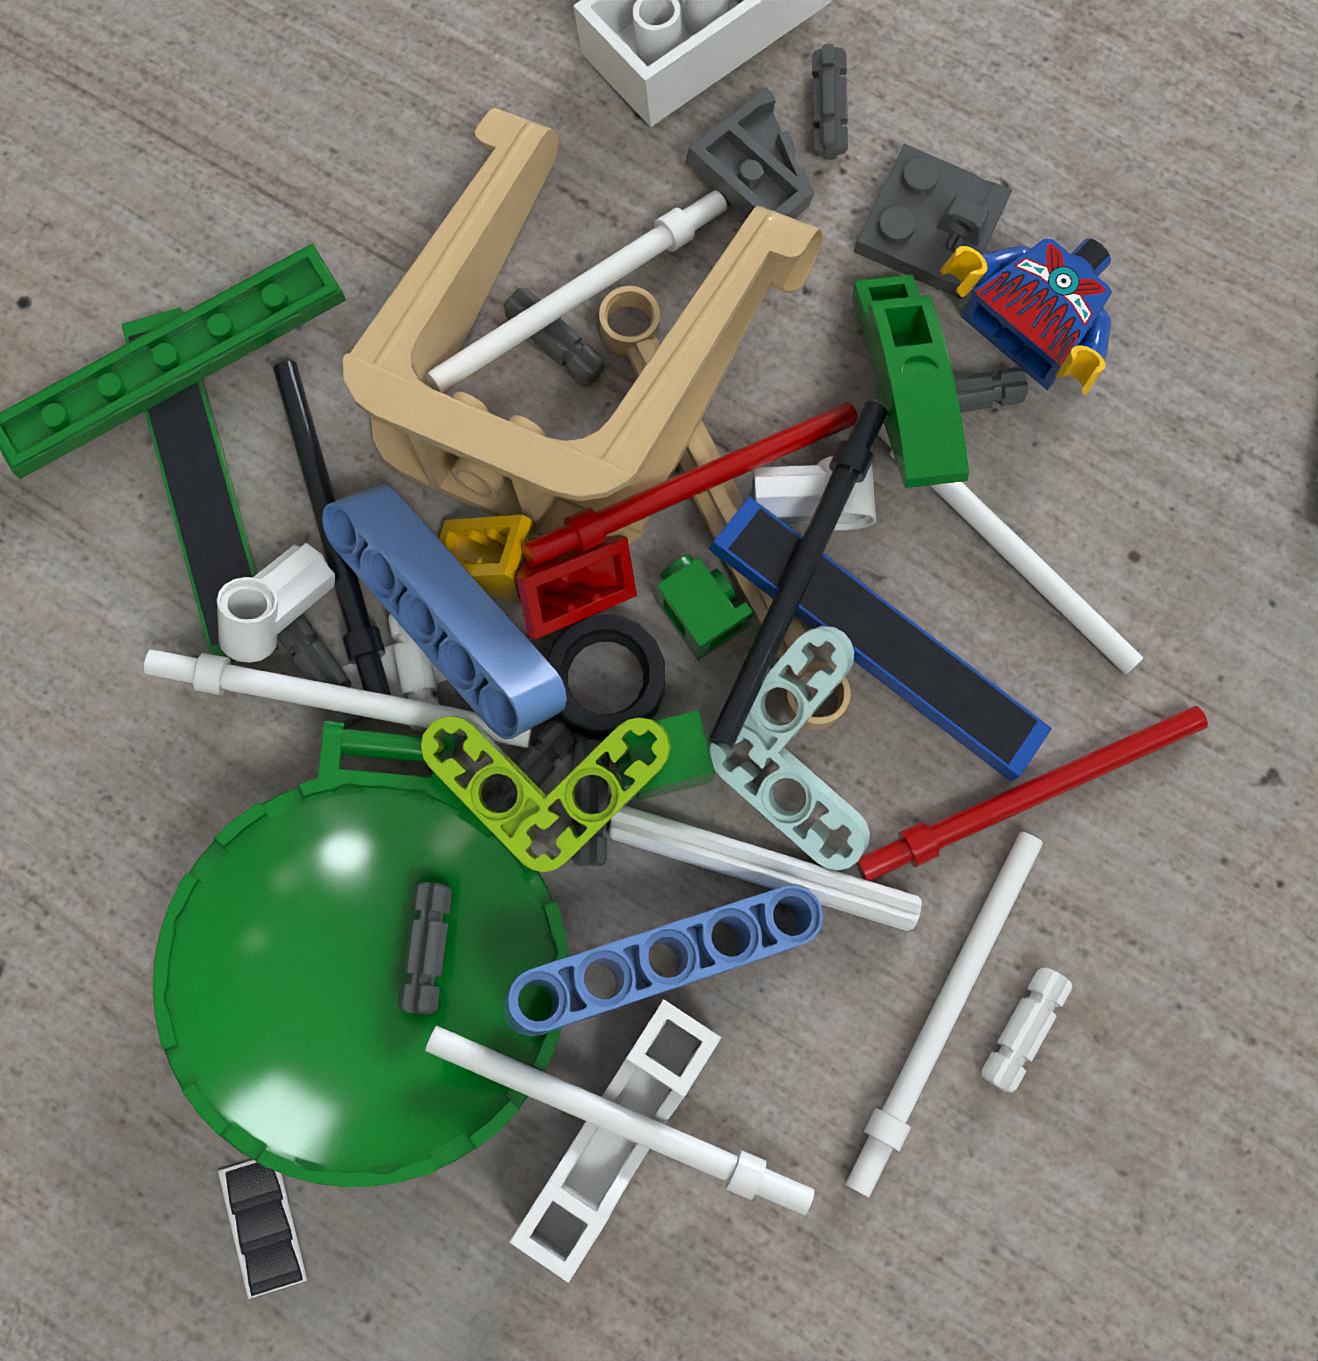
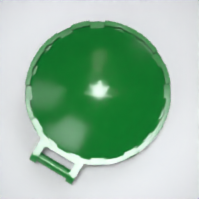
[153,720,569,1187]

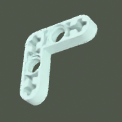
[710,626,870,870]

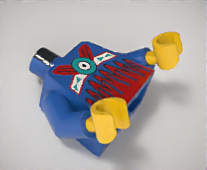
[939,238,1112,395]

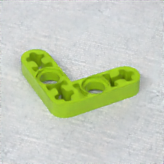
[421,716,671,872]

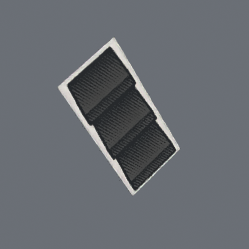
[218,1160,308,1299]

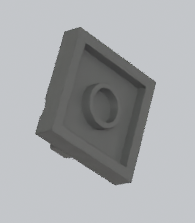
[854,144,1012,299]

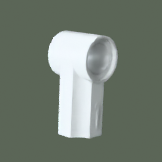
[752,456,876,531]
[217,543,335,663]

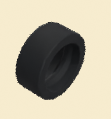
[546,615,665,740]

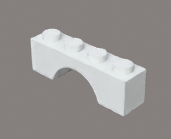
[509,999,722,1283]

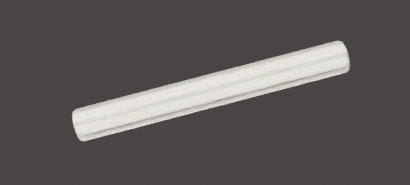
[608,806,922,931]

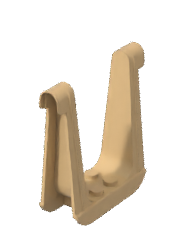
[342,108,823,544]

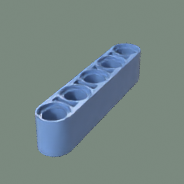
[322,484,567,740]
[502,885,823,1037]

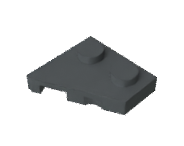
[685,87,814,219]

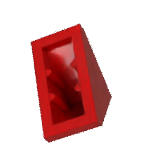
[516,535,637,640]

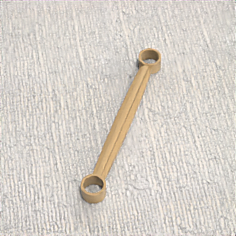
[599,286,851,731]

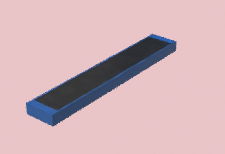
[709,496,1052,782]

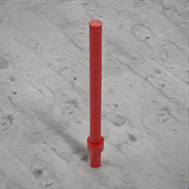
[522,402,858,568]
[856,706,1208,881]

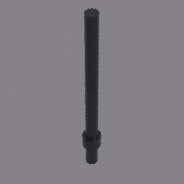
[273,361,391,695]
[708,401,888,750]

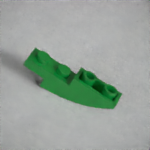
[852,275,969,488]

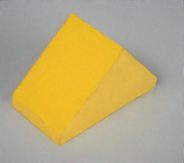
[439,514,536,604]

